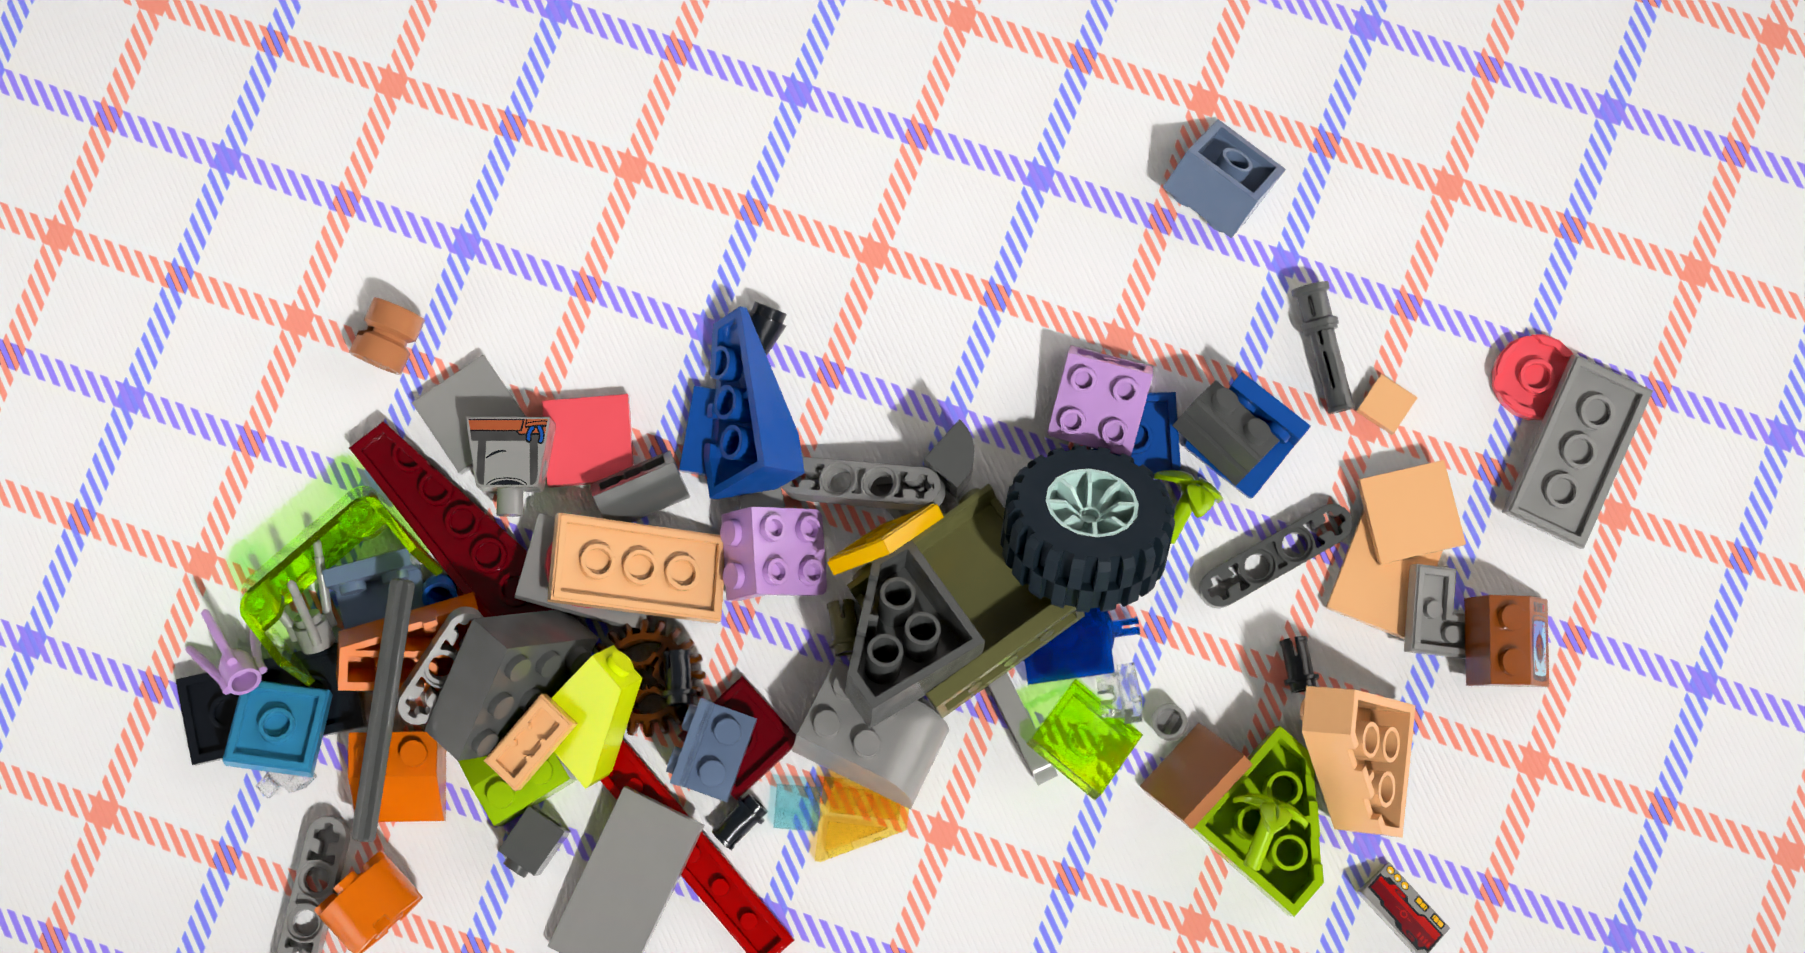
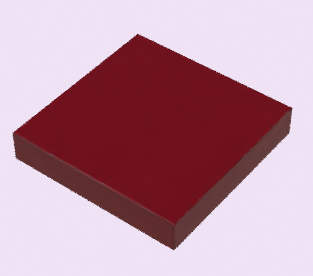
[677,676,796,800]

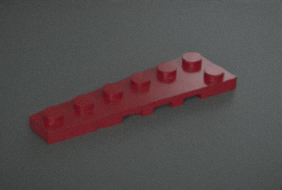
[349,421,556,617]

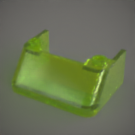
[240,486,443,687]

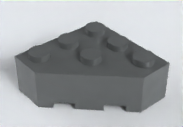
[845,539,985,729]
[425,610,599,761]

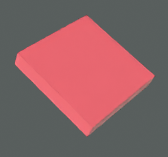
[542,394,634,488]

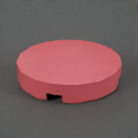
[1491,334,1573,421]

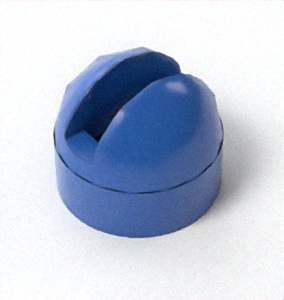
[422,573,457,606]

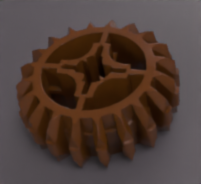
[596,619,706,738]

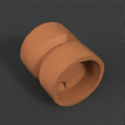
[349,297,425,375]

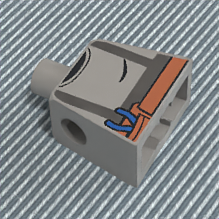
[466,417,556,517]

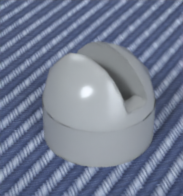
[1151,704,1188,741]

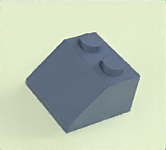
[1163,119,1286,238]

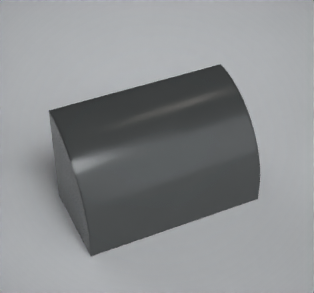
[924,419,974,499]
[590,450,691,523]

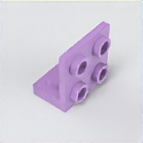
[1047,345,1153,456]

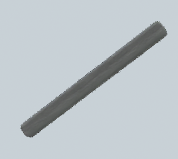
[351,578,415,842]

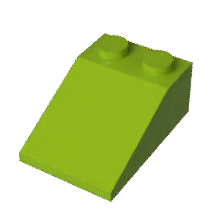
[458,752,577,826]

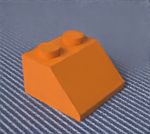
[348,731,446,822]

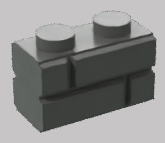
[1172,380,1280,486]

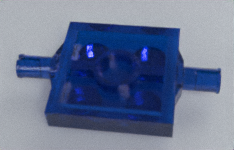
[1023,608,1140,686]

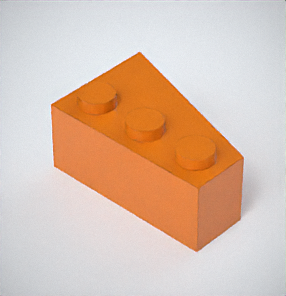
[336,592,478,691]

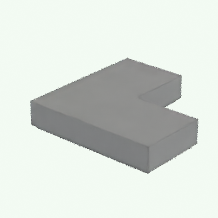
[1404,564,1465,659]

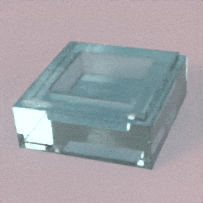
[773,784,821,831]

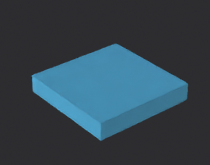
[222,681,333,778]

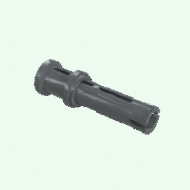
[1291,281,1356,414]

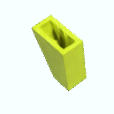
[551,645,642,789]

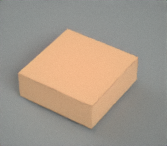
[1356,374,1418,435]

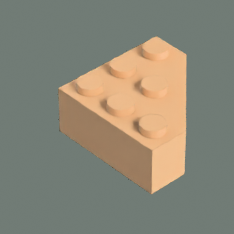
[1300,686,1416,838]

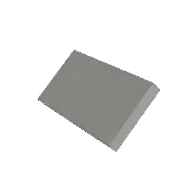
[1502,354,1653,549]
[547,786,705,953]

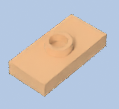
[484,694,578,791]

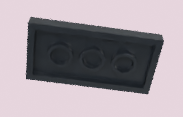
[176,643,368,766]

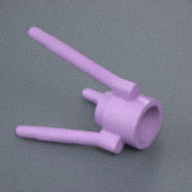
[185,609,267,695]

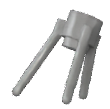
[258,539,337,654]

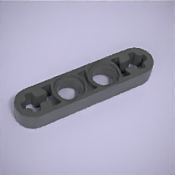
[1199,504,1353,609]

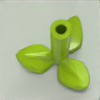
[1154,470,1224,544]
[1233,793,1309,871]

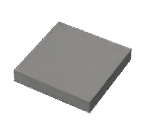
[411,355,526,475]

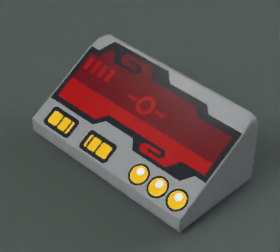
[1357,862,1450,953]

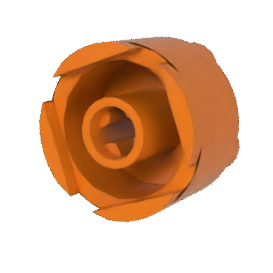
[314,850,423,953]

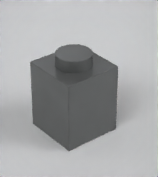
[498,806,571,878]

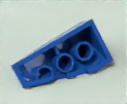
[704,306,805,499]

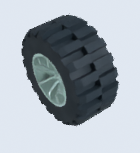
[1000,445,1175,613]

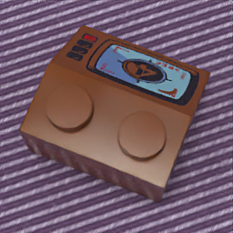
[1464,595,1549,687]

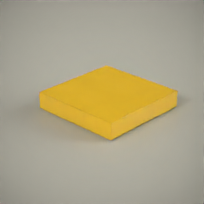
[827,504,944,575]

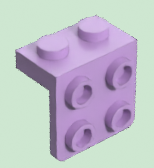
[720,507,827,601]

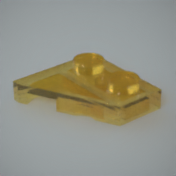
[815,776,909,862]

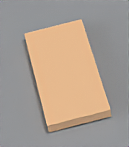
[547,513,725,624]

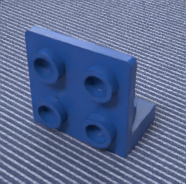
[1185,372,1311,499]

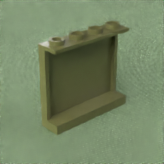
[847,483,1085,719]

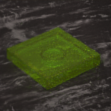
[1026,679,1143,801]

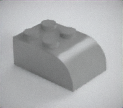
[792,660,949,810]

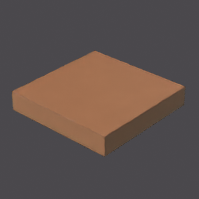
[1140,723,1252,830]

